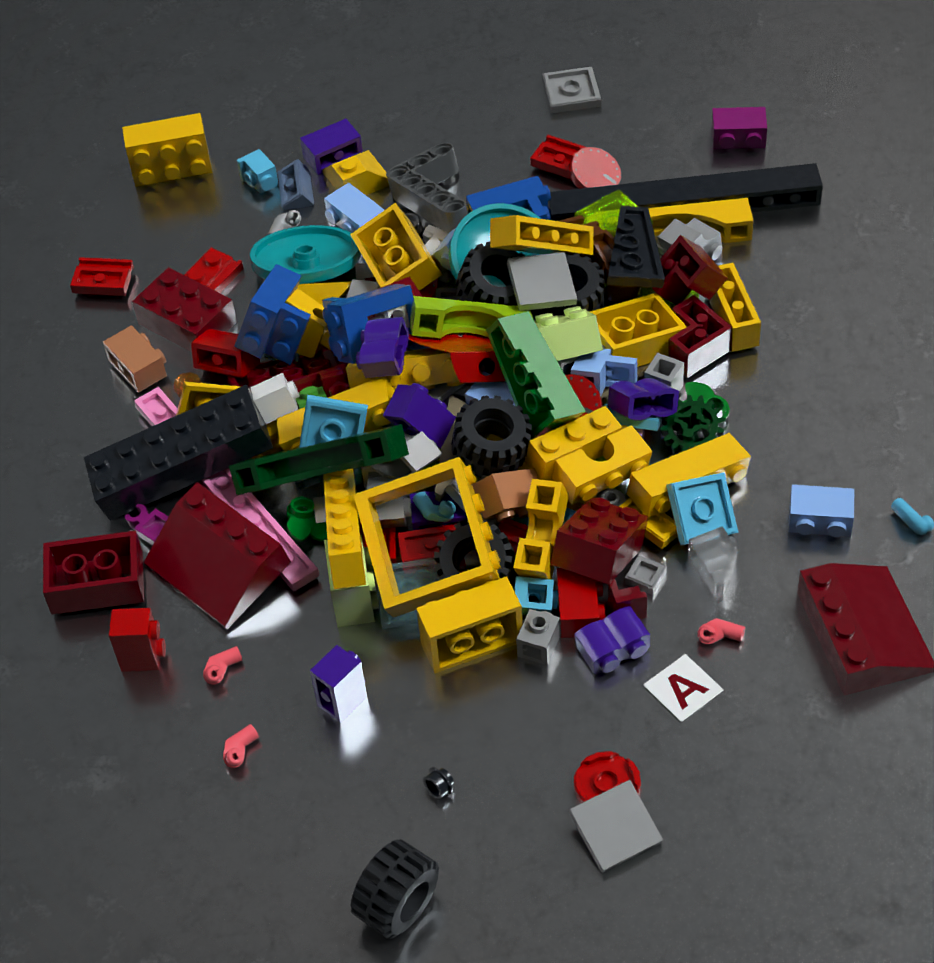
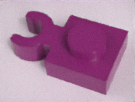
[124,504,169,545]

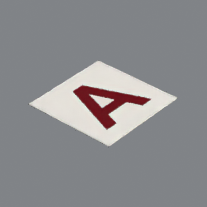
[643,654,724,722]

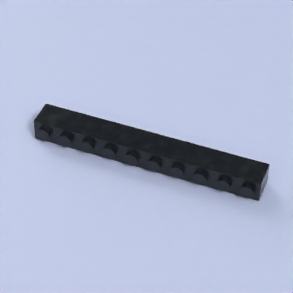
[548,163,823,224]

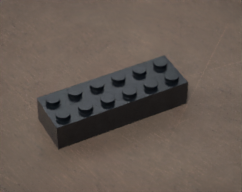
[84,384,274,520]

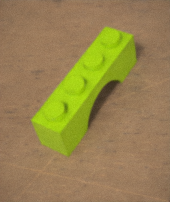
[410,296,533,338]

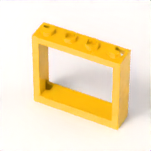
[354,457,501,618]

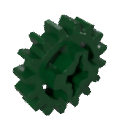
[660,395,726,454]

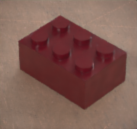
[132,267,237,352]
[551,498,648,584]
[43,530,144,615]

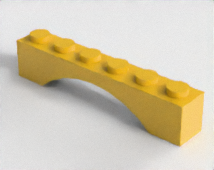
[584,198,753,243]
[323,468,366,589]

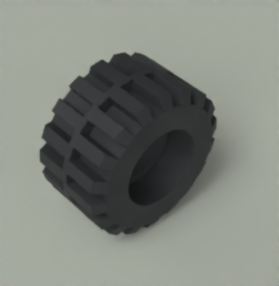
[456,241,525,306]
[535,253,605,316]
[451,395,532,478]
[434,520,517,586]
[350,839,439,939]

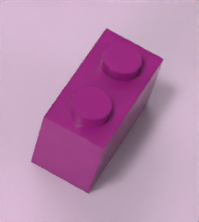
[711,107,767,149]

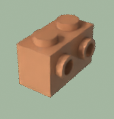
[103,325,167,393]
[472,468,538,522]

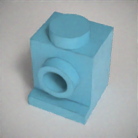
[237,149,279,194]
[513,576,559,615]

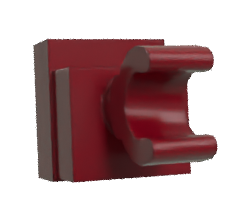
[319,364,350,398]

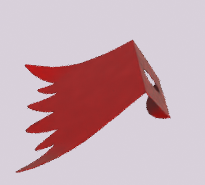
[409,333,506,383]

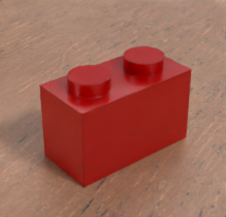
[191,329,260,378]
[557,568,605,638]
[109,608,166,672]

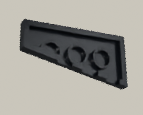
[606,206,665,288]

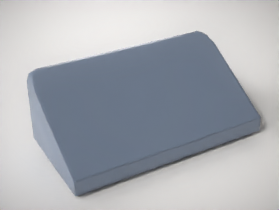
[278,159,314,210]

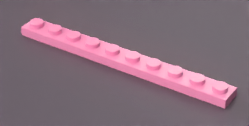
[134,387,319,592]

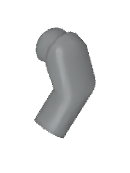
[267,210,301,235]

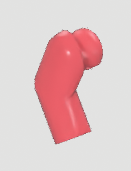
[697,618,746,644]
[203,646,243,685]
[223,724,259,768]

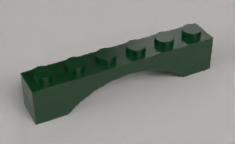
[229,424,409,495]

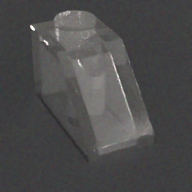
[688,526,739,604]

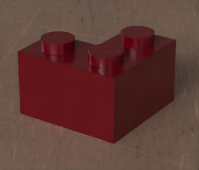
[652,235,728,305]
[668,295,732,378]

